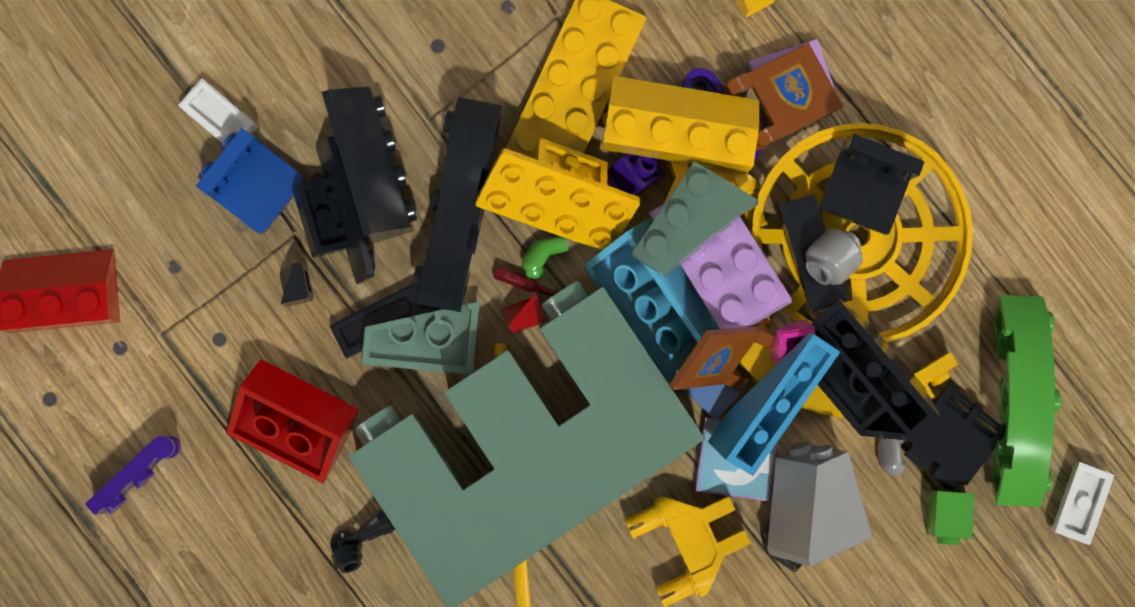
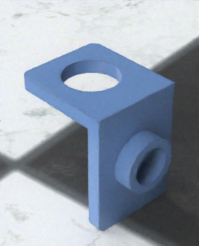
[683,384,740,419]

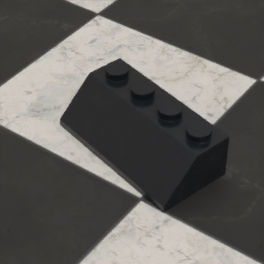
[322,86,418,244]

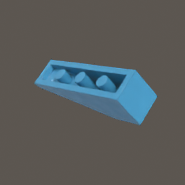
[708,332,840,476]

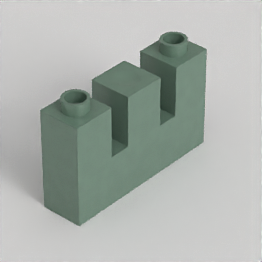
[348,281,705,607]

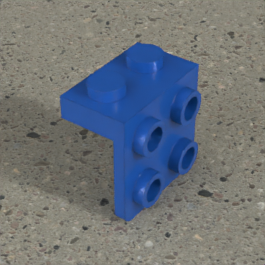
[196,128,304,234]

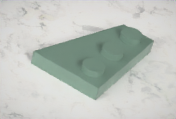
[631,161,759,277]
[361,301,480,374]

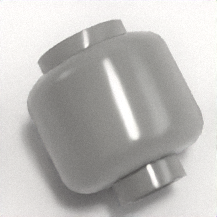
[806,229,863,285]

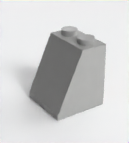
[767,441,872,567]

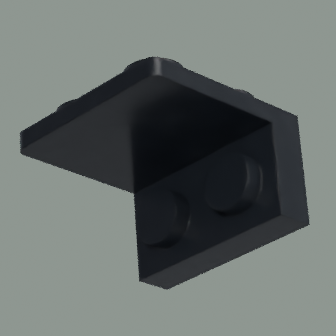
[819,134,925,235]

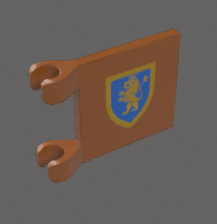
[723,43,844,151]
[669,319,776,390]

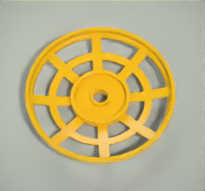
[750,123,973,343]

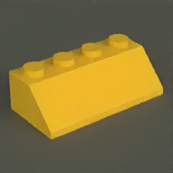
[601,76,759,174]

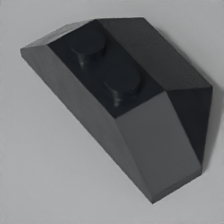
[811,299,940,441]

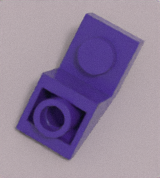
[607,154,666,196]

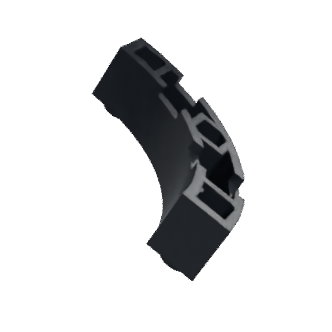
[412,97,502,312]

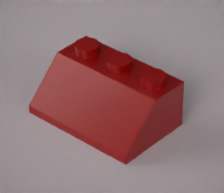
[0,249,121,333]
[226,359,360,484]

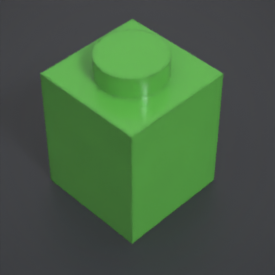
[926,490,975,545]

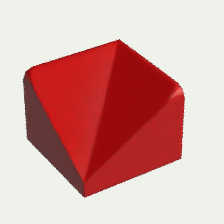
[503,293,545,334]

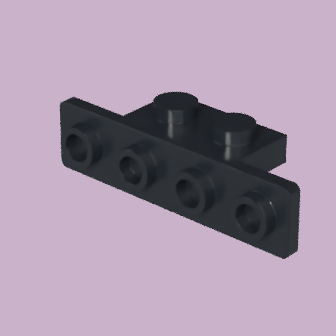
[292,136,375,284]

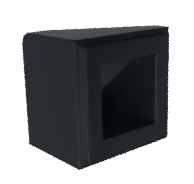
[280,262,314,307]

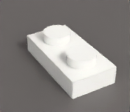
[1051,462,1114,545]

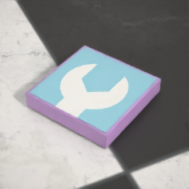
[695,417,777,501]

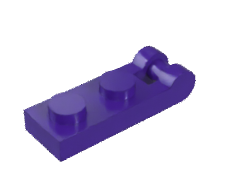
[85,436,181,515]

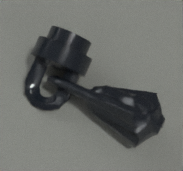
[330,509,395,573]

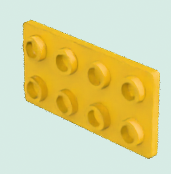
[475,137,640,251]

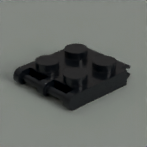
[903,381,1006,491]

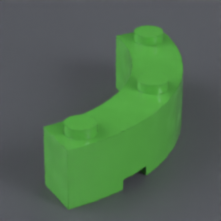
[990,295,1061,507]

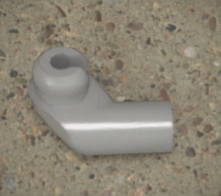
[877,438,906,476]

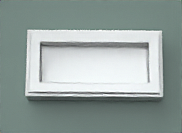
[178,78,259,143]

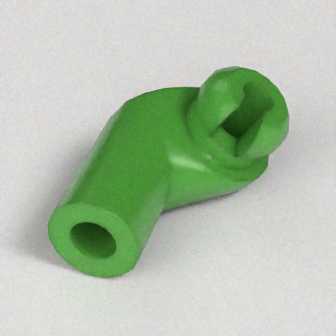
[522,235,569,279]

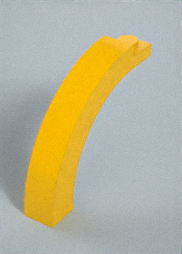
[739,342,959,418]

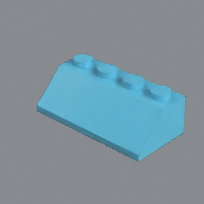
[583,218,719,384]

